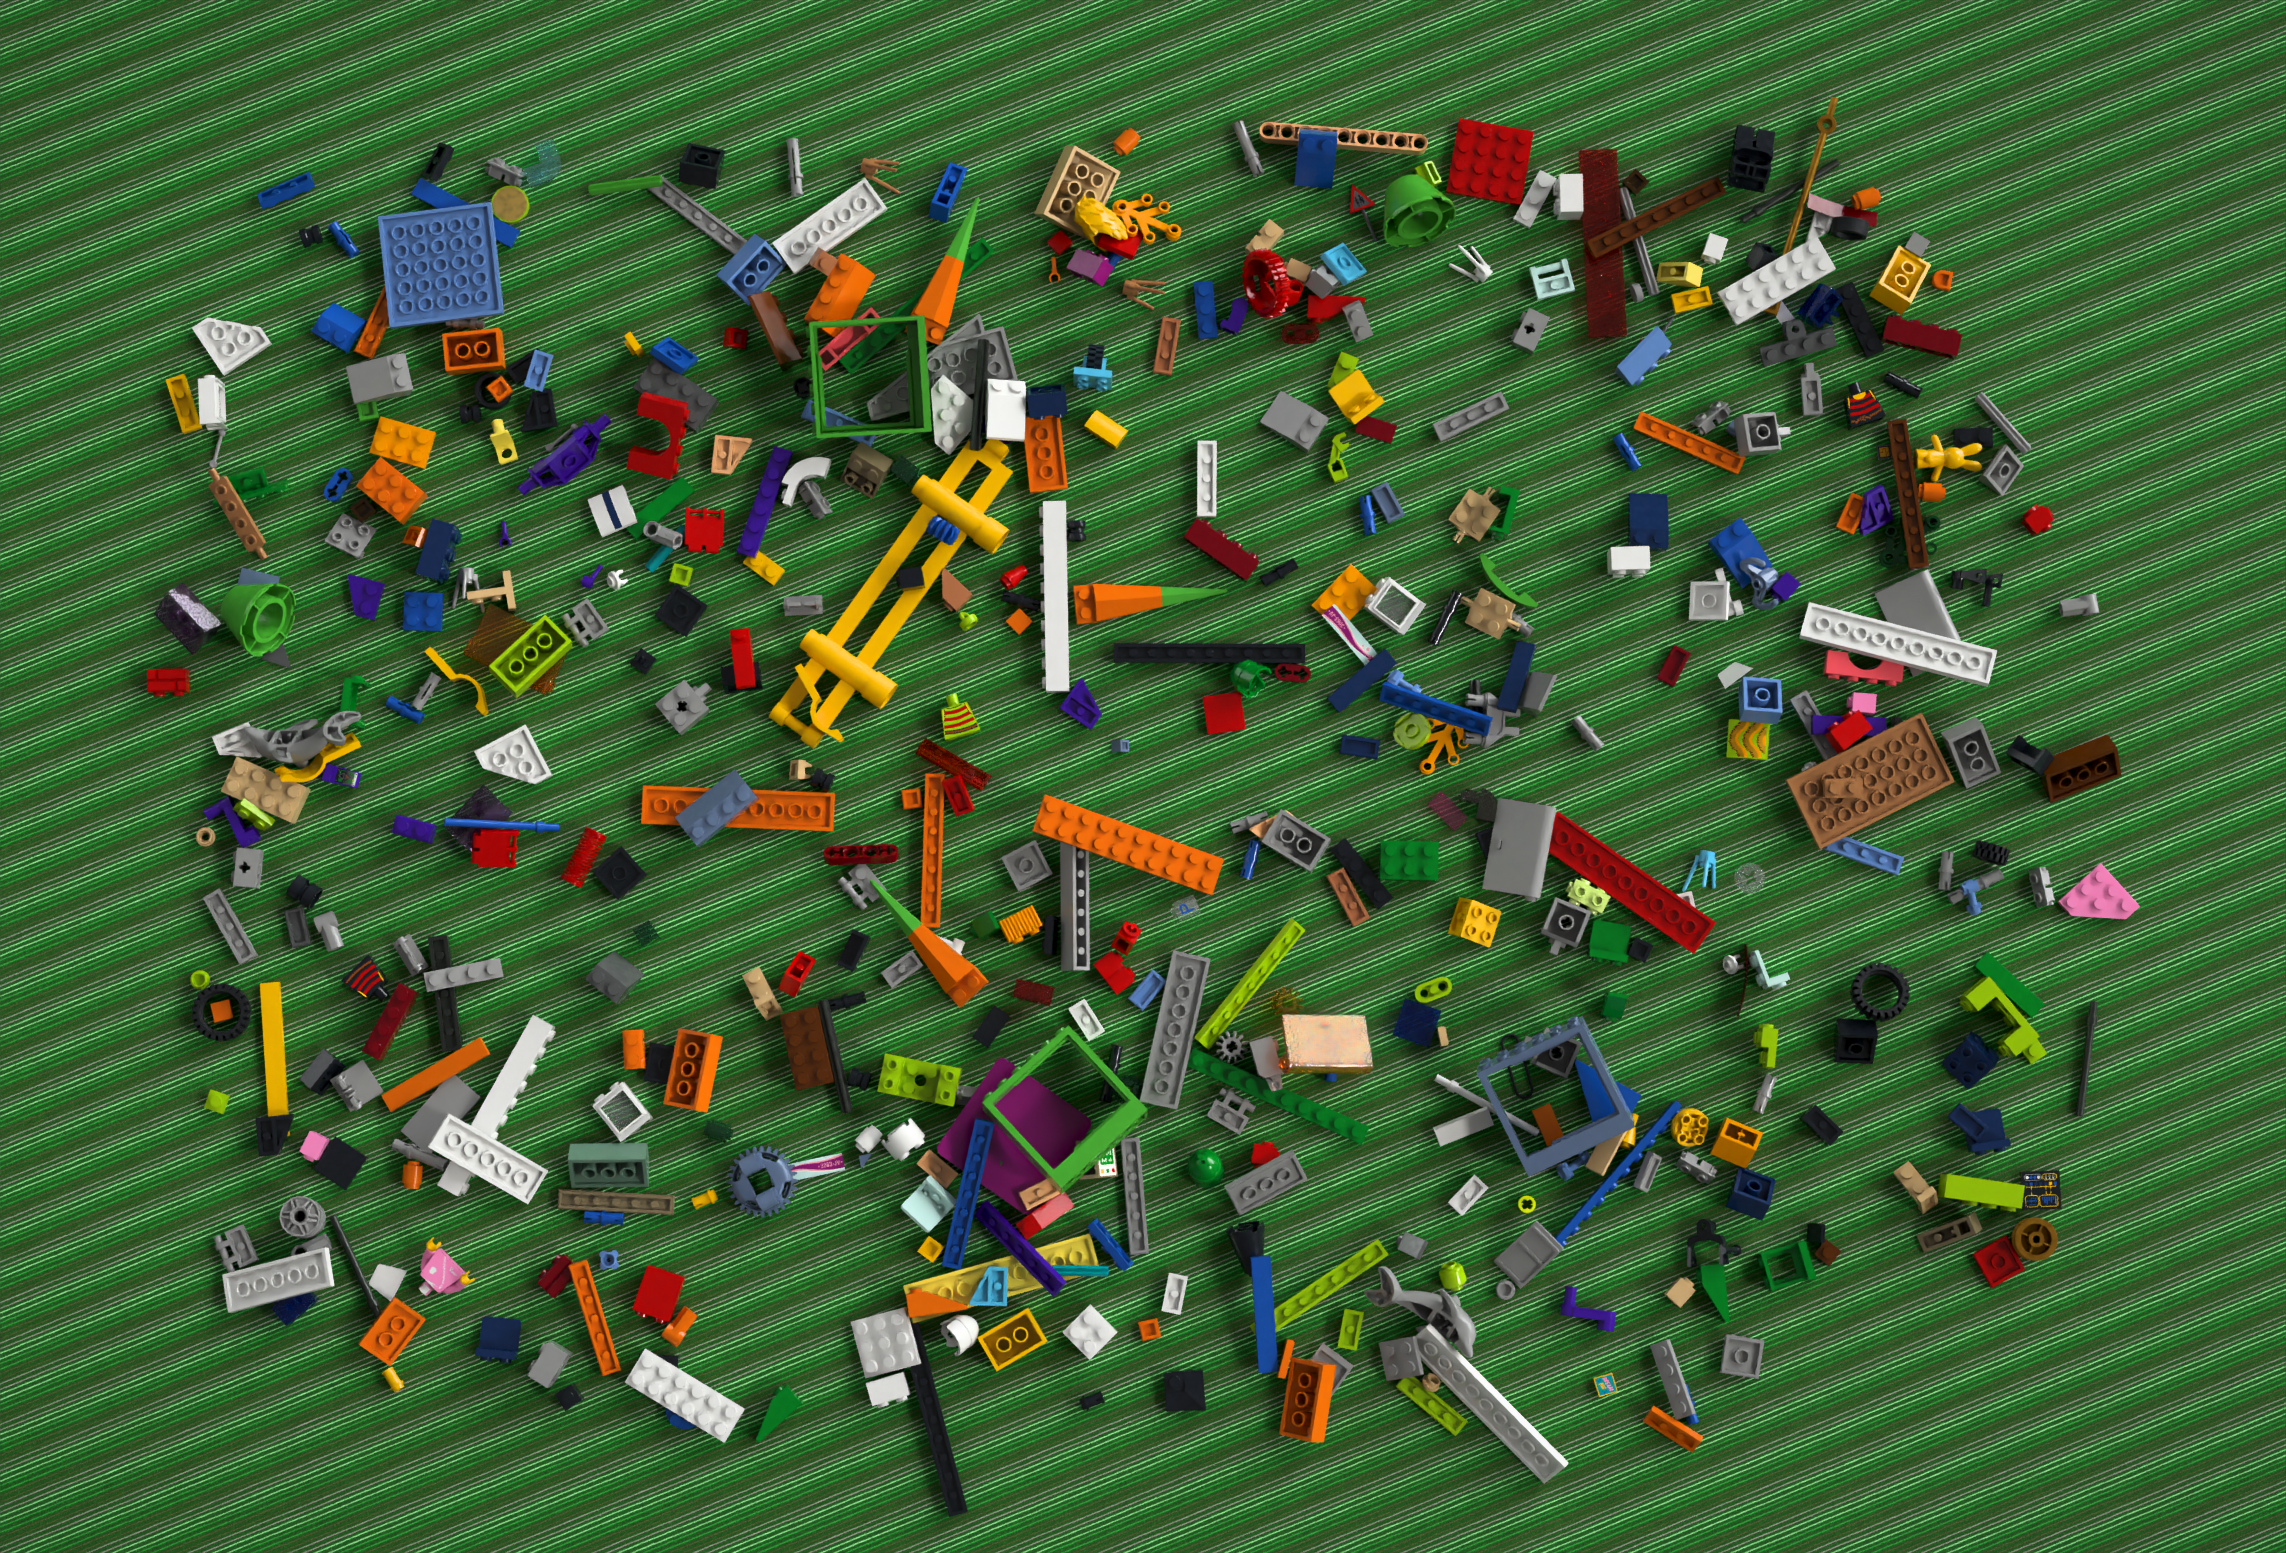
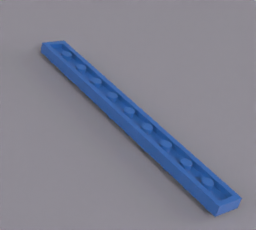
[1554,1100,1682,1247]

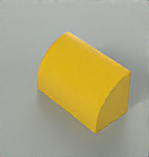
[1084,410,1128,450]

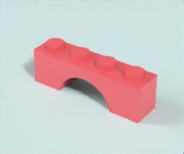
[818,307,881,371]
[1823,650,1904,687]

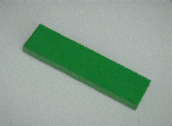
[626,476,695,540]
[1974,952,2045,1018]

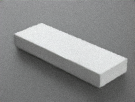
[1433,1106,1494,1146]

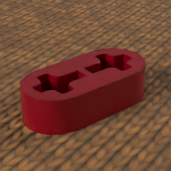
[1274,663,1311,683]

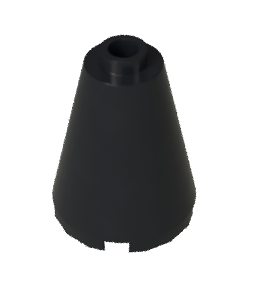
[1226,1221,1265,1277]

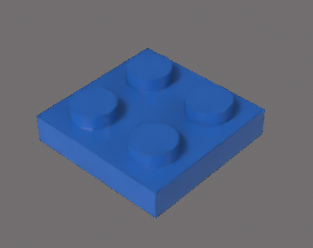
[650,337,699,374]
[403,592,444,632]

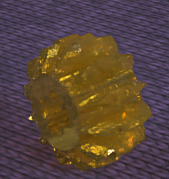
[1271,987,1303,1019]

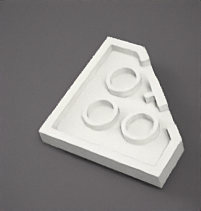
[192,317,272,376]
[931,375,985,455]
[474,725,553,785]

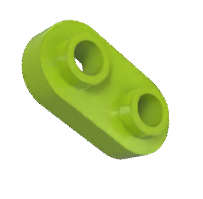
[1414,977,1452,1003]

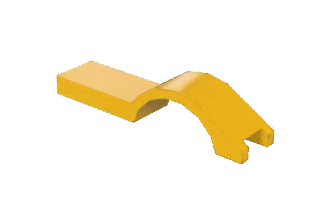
[424,647,489,716]
[795,664,844,743]
[274,732,361,782]

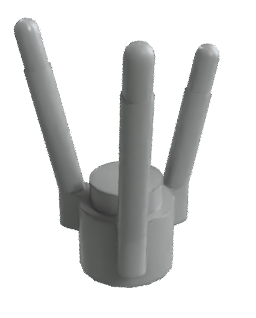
[452,567,485,613]

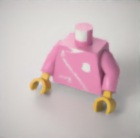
[418,1237,475,1296]

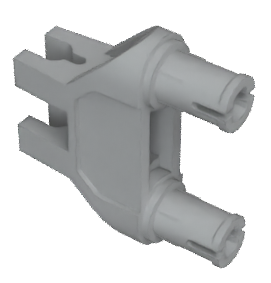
[1463,692,1521,748]

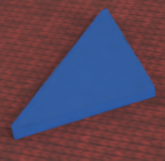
[1574,1059,1641,1122]

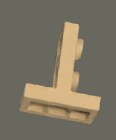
[466,570,516,612]
[742,967,783,1021]
[1893,1161,1938,1214]

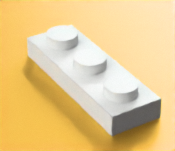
[1513,170,1557,229]

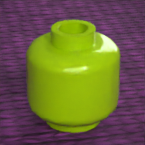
[1439,1261,1467,1291]

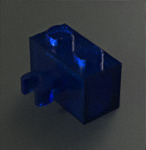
[1797,283,1843,328]
[271,1292,319,1326]

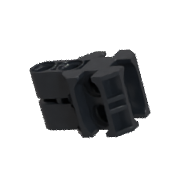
[1726,125,1775,193]

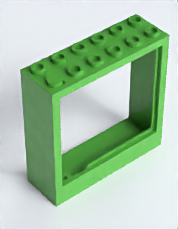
[806,315,932,438]
[982,1025,1148,1195]

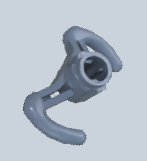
[1740,557,1779,610]

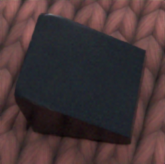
[1807,1223,1825,1243]

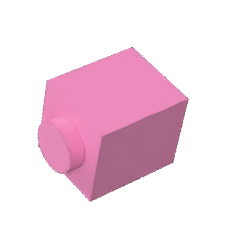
[1847,692,1877,715]
[299,1131,331,1162]

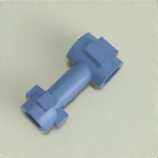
[1387,669,1422,693]
[1960,879,1982,915]
[1556,1151,1590,1181]

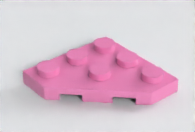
[2057,863,2140,920]

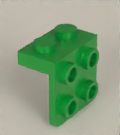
[1587,920,1631,967]

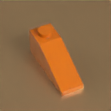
[906,1288,968,1318]

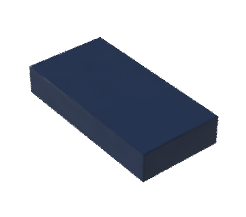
[1339,734,1380,760]
[1946,1103,1989,1143]

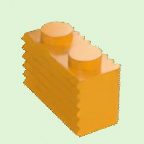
[998,905,1043,945]

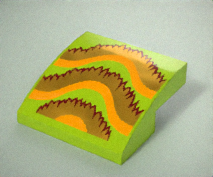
[1726,719,1770,760]

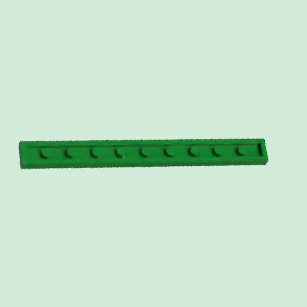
[838,237,995,375]
[1187,1048,1369,1144]

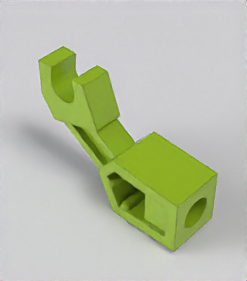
[1327,432,1350,484]

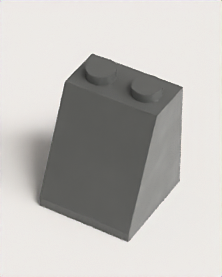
[585,951,645,1005]

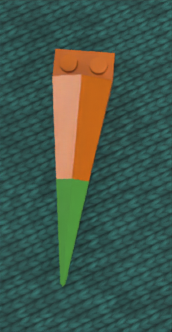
[904,197,979,346]
[1073,584,1228,625]
[870,880,989,1008]

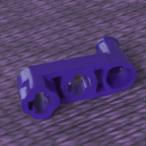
[203,795,261,848]
[1560,1286,1616,1332]

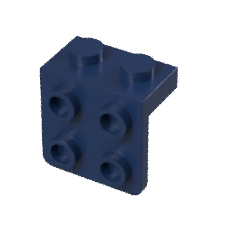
[1942,1031,1999,1089]
[1965,1108,2011,1156]
[475,1316,521,1363]

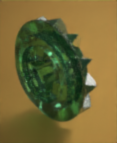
[1113,1075,1143,1104]

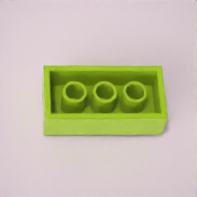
[489,615,573,699]
[1937,1174,2025,1212]

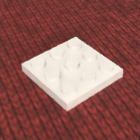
[851,1307,921,1378]

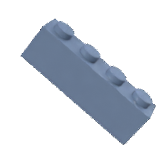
[675,769,759,847]

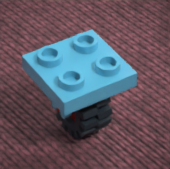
[1073,344,1112,391]

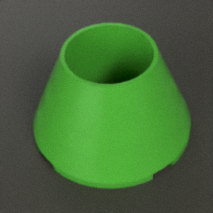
[1383,175,1456,248]
[221,583,296,657]

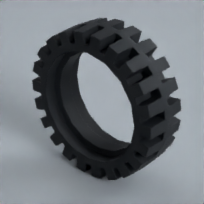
[1850,963,1910,1022]
[192,984,252,1041]

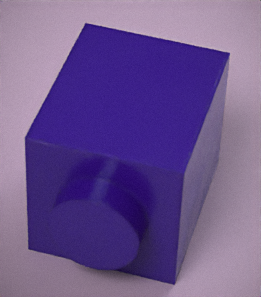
[1769,572,1801,603]

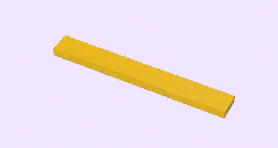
[260,982,290,1136]

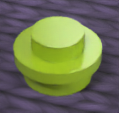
[190,970,210,990]

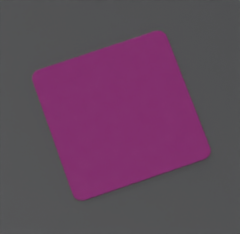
[937,1058,1091,1214]

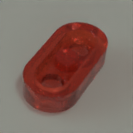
[1281,323,1319,344]

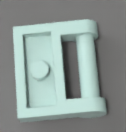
[1529,259,1575,300]

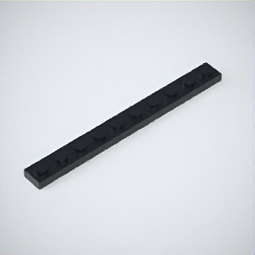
[1114,643,1305,664]
[910,1322,968,1517]

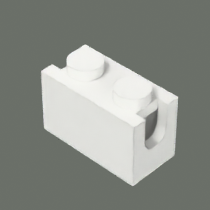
[866,1371,911,1408]

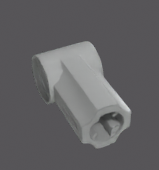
[643,521,683,550]
[2059,594,2099,617]
[314,911,344,952]
[291,1233,332,1256]

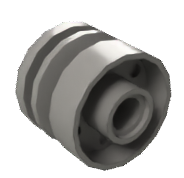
[279,1196,326,1239]

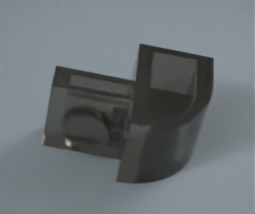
[1459,788,1497,823]

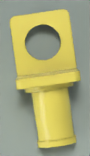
[490,419,518,465]

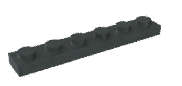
[428,935,462,1052]

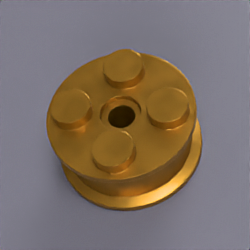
[2011,1218,2058,1261]

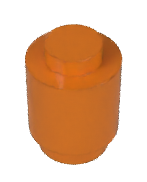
[1113,128,1141,156]
[1851,187,1881,210]
[1917,482,1946,502]
[402,1160,423,1189]

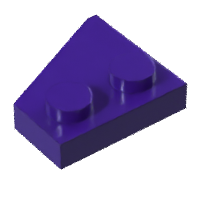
[1859,485,1894,536]
[348,574,385,621]
[1060,678,1102,730]

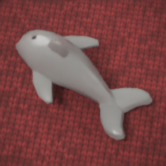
[244,711,361,769]
[1364,1266,1477,1358]

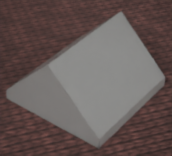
[1978,445,2024,496]

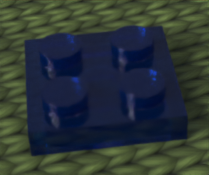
[1392,998,1441,1048]

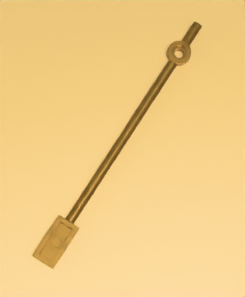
[1762,97,1838,316]

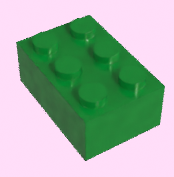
[1379,840,1439,882]

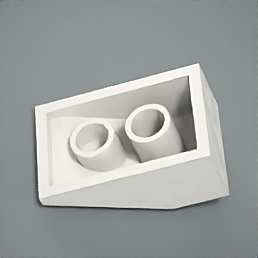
[984,379,1026,442]

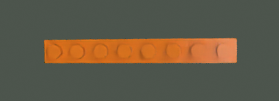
[921,773,945,928]

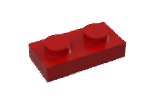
[942,774,975,817]

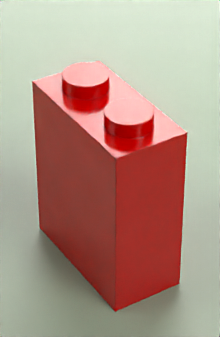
[632,1265,686,1324]

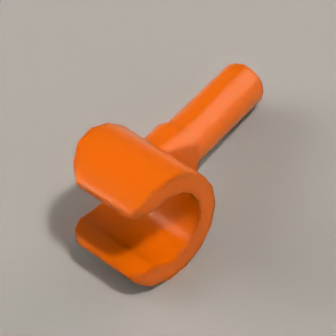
[1049,257,1060,283]

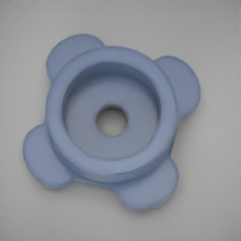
[599,1250,619,1270]

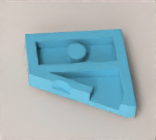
[969,1266,1008,1306]

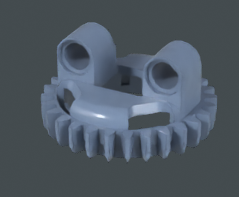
[727,1146,798,1217]

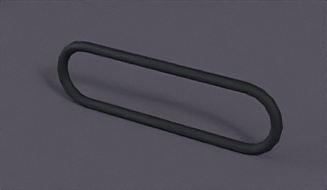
[1501,1034,1534,1099]

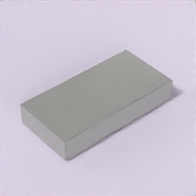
[1633,1151,1662,1193]

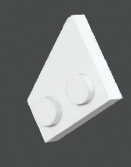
[212,722,263,758]

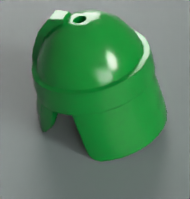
[1230,660,1272,699]
[1188,1149,1224,1188]

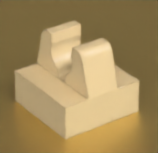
[789,760,812,780]

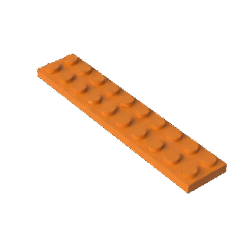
[641,785,835,832]
[1032,795,1224,896]

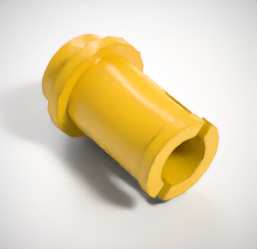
[692,1189,718,1210]
[382,1367,405,1393]

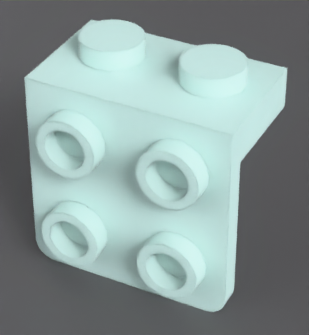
[1749,950,1790,990]
[901,1175,957,1232]

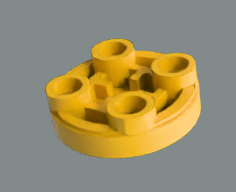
[1671,1108,1709,1147]

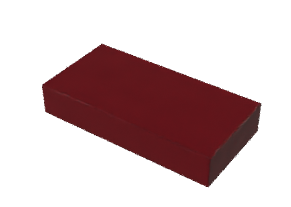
[1355,416,1397,444]
[1656,645,1691,688]

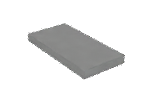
[401,1075,482,1154]
[1224,1150,1307,1216]

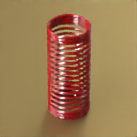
[560,826,607,888]

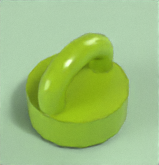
[959,612,978,631]

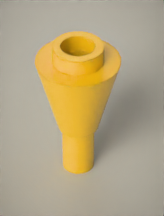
[1620,1113,1639,1150]

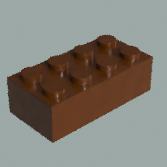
[780,1006,835,1091]

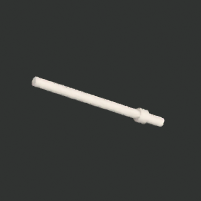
[1434,1074,1539,1136]

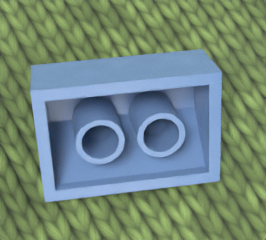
[716,234,787,306]
[1615,326,1672,387]

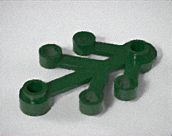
[1879,515,1941,568]

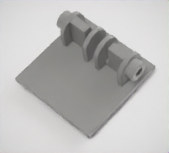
[324,513,377,559]
[330,1060,384,1112]

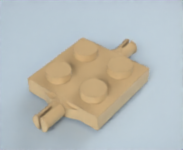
[1448,487,1501,544]
[1460,588,1521,639]

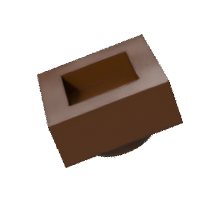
[1813,1239,1841,1266]

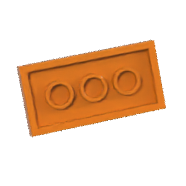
[1024,415,1068,494]

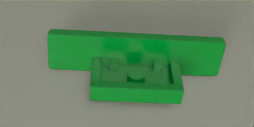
[212,466,289,508]

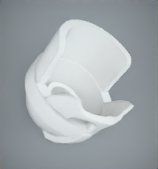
[940,1315,979,1356]

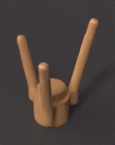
[860,158,900,194]
[1122,279,1165,310]

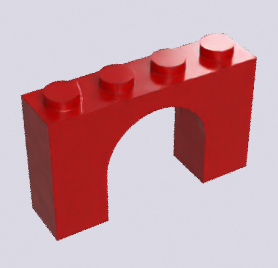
[626,392,690,480]

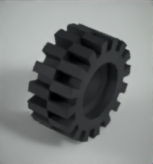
[1972,840,2010,866]

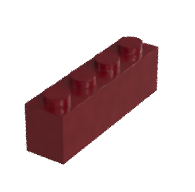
[1880,315,1962,360]
[1184,518,1260,582]
[362,983,420,1061]

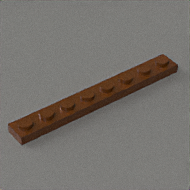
[1585,176,1727,259]
[1887,419,1929,570]

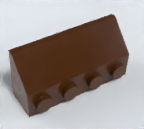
[747,291,804,372]
[2039,734,2122,803]

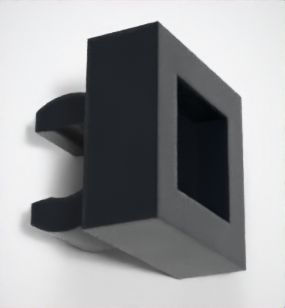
[630,648,657,675]

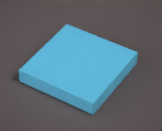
[1320,243,1367,286]

